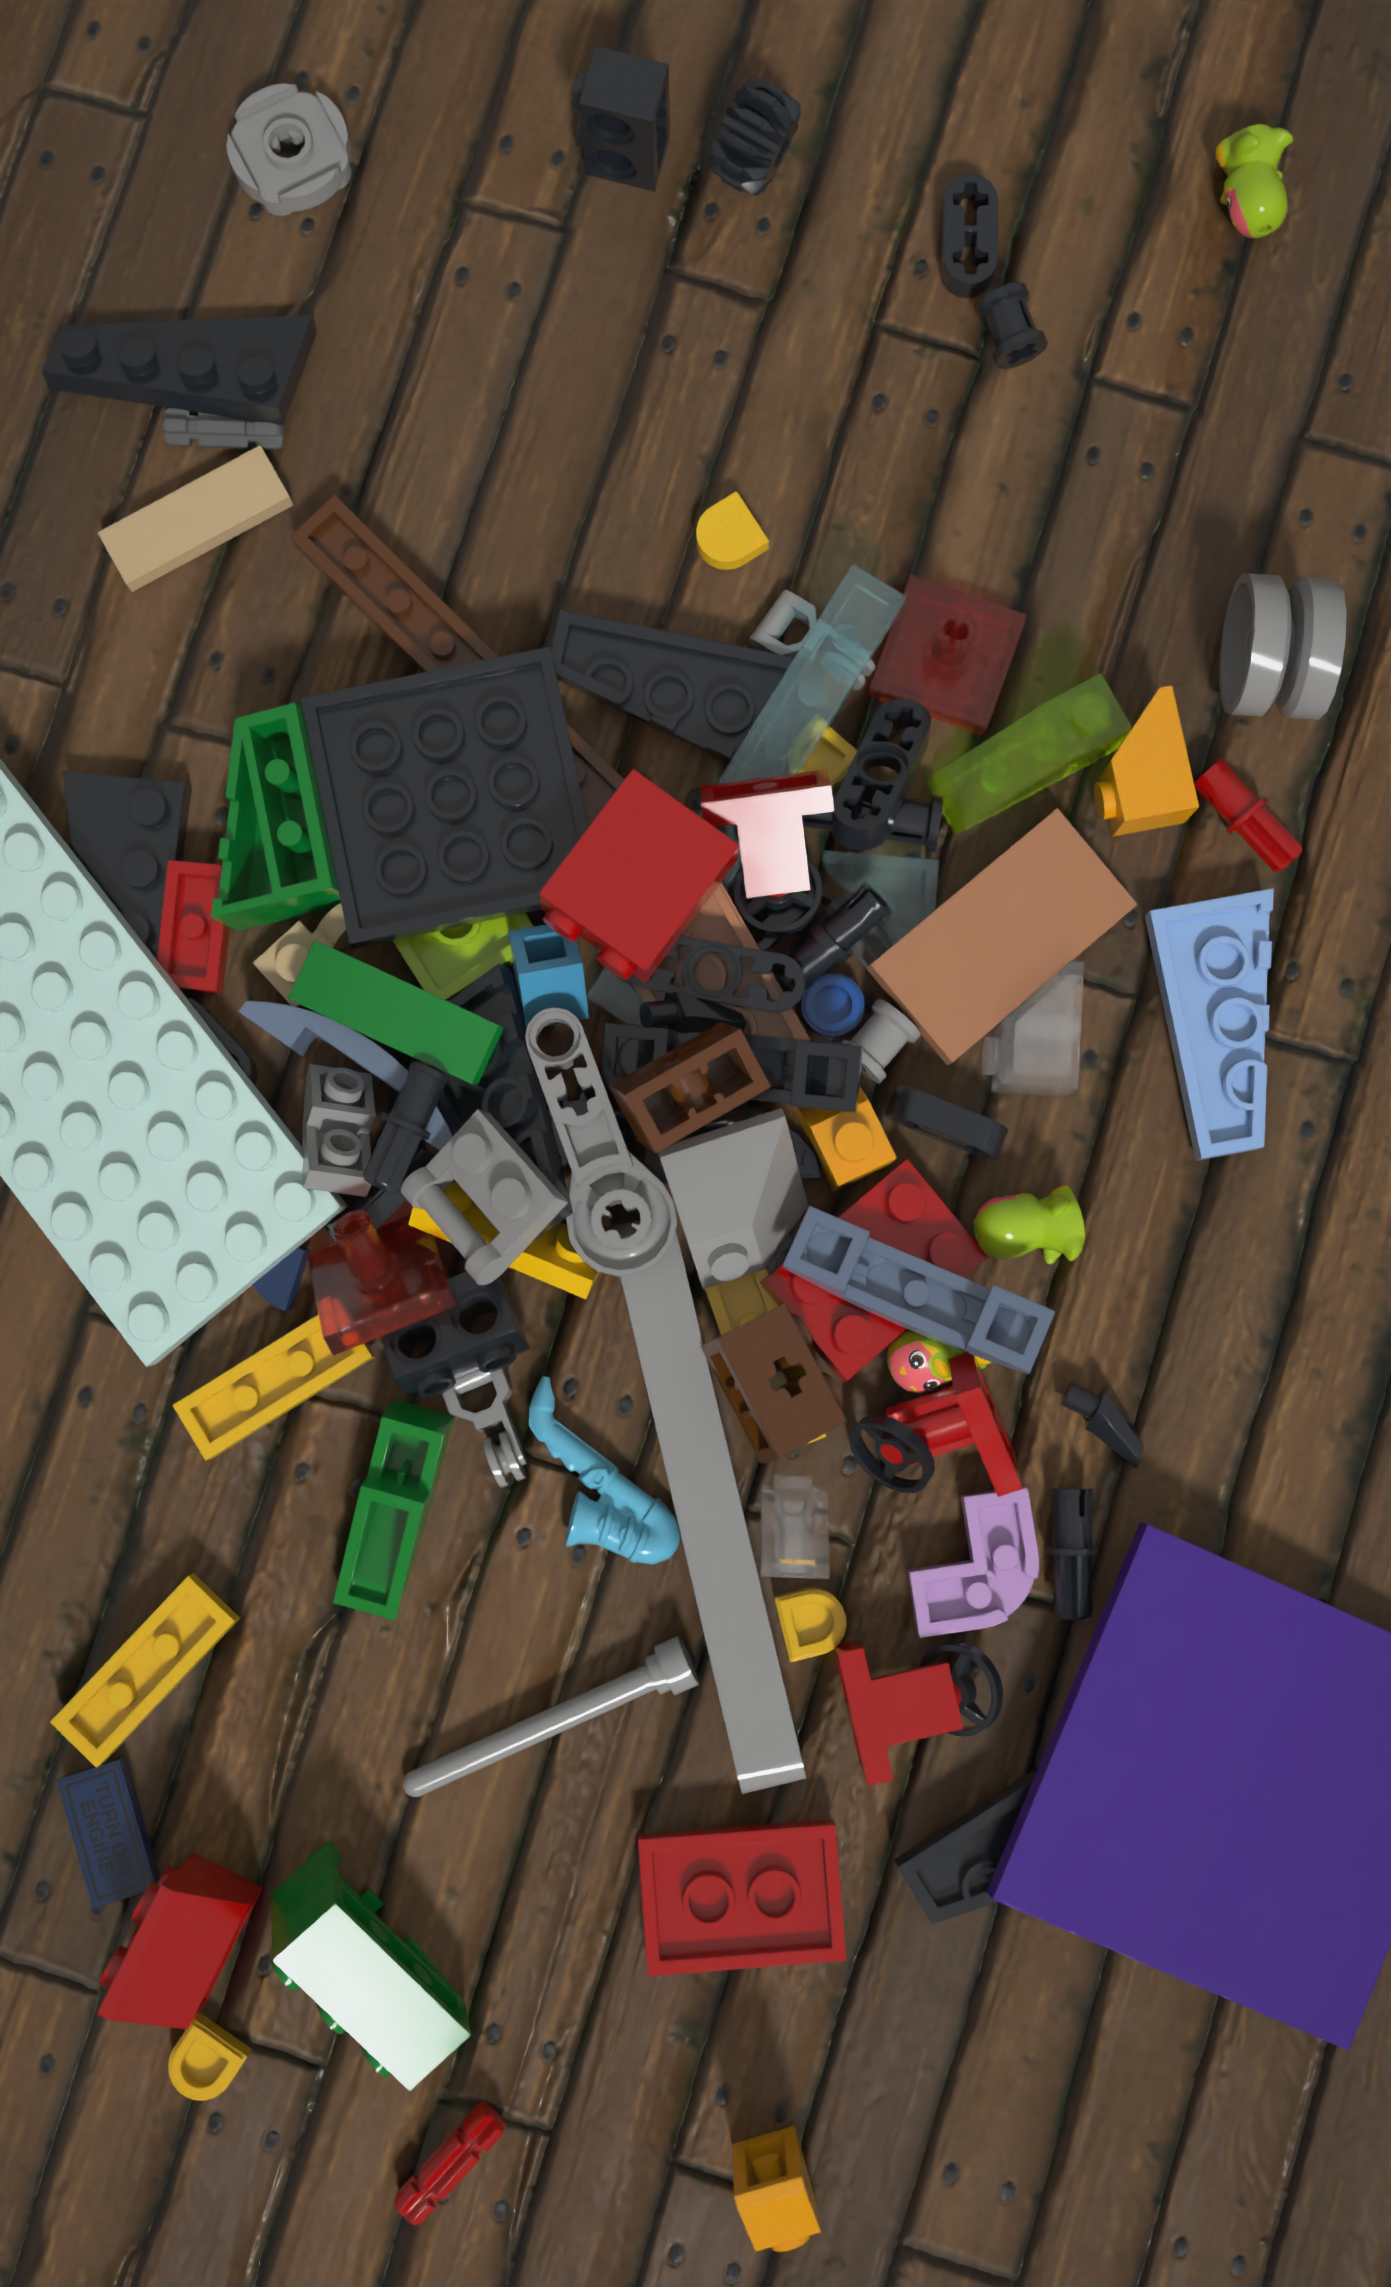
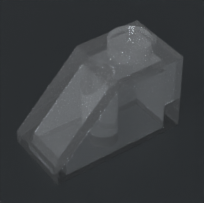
[982,961,1084,1097]
[757,1474,830,1579]

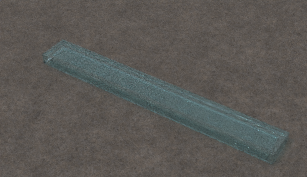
[587,564,907,1025]

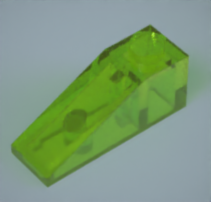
[926,673,1132,836]

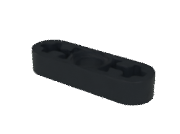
[831,699,931,850]
[628,936,806,1012]

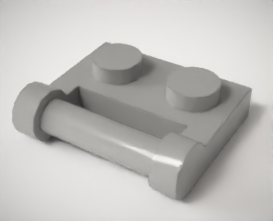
[401,1109,568,1285]

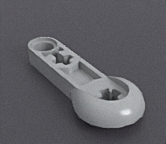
[525,1007,677,1277]

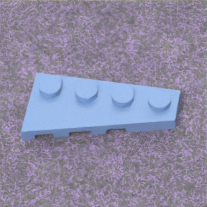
[1145,888,1274,1161]

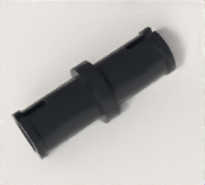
[773,882,892,992]

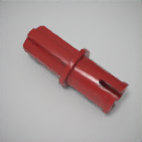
[1194,758,1302,872]

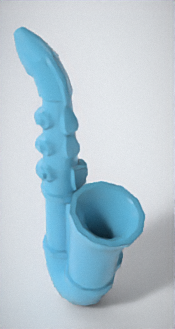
[528,1376,681,1565]

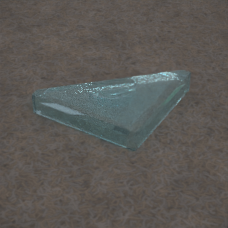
[822,850,939,944]

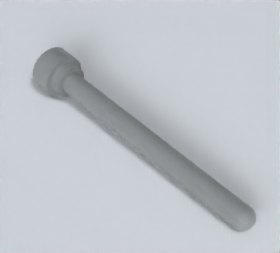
[403,1636,699,1797]

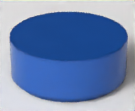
[800,974,864,1039]

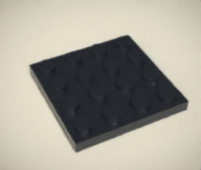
[300,646,589,949]

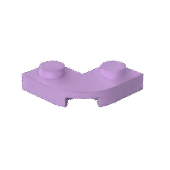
[907,1486,1039,1638]

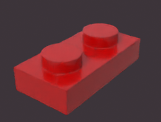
[157,860,230,994]

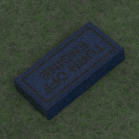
[56,1755,160,1909]

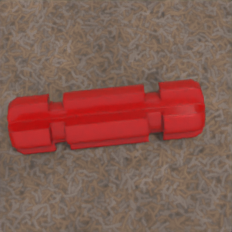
[394,2102,505,2225]

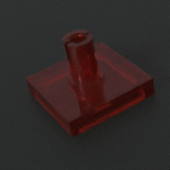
[868,574,1027,736]
[307,1210,457,1356]

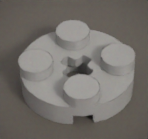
[226,83,352,216]

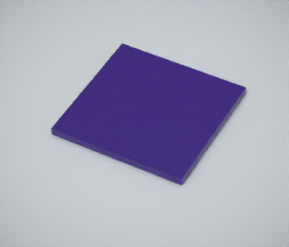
[987,1521,1391,2051]

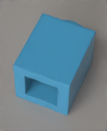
[508,925,589,1030]

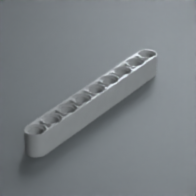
[609,1219,806,1794]

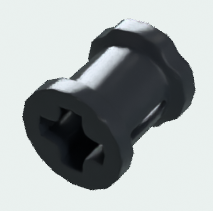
[976,282,1048,369]

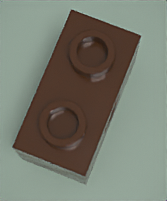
[609,1022,771,1153]
[701,1303,847,1464]

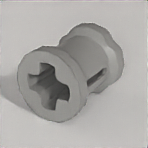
[841,999,921,1084]

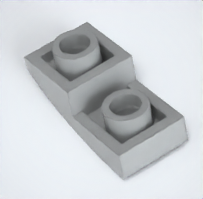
[302,1064,376,1197]

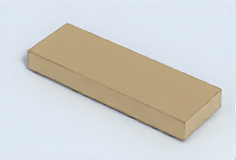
[97,445,293,592]

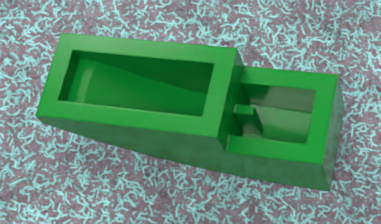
[288,940,504,1086]
[333,1399,455,1621]

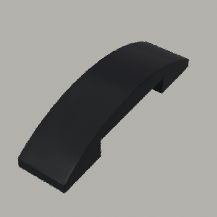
[601,1023,863,1112]

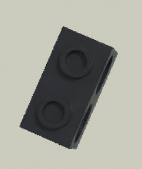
[572,46,670,192]
[371,1272,530,1397]

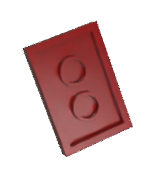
[759,1159,988,1382]
[638,1819,846,1976]

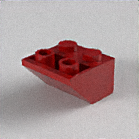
[97,1853,263,2030]

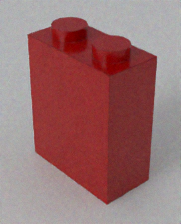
[539,769,740,984]

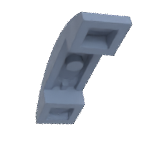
[238,1001,453,1151]
[783,1206,1056,1374]

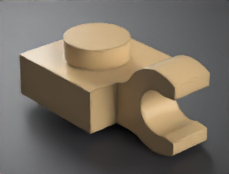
[253,903,349,1009]

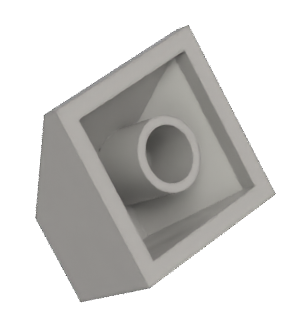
[658,1108,808,1289]

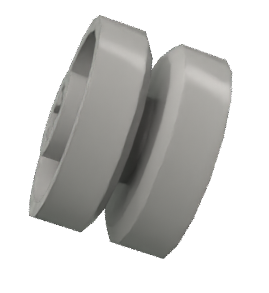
[1219,573,1347,720]

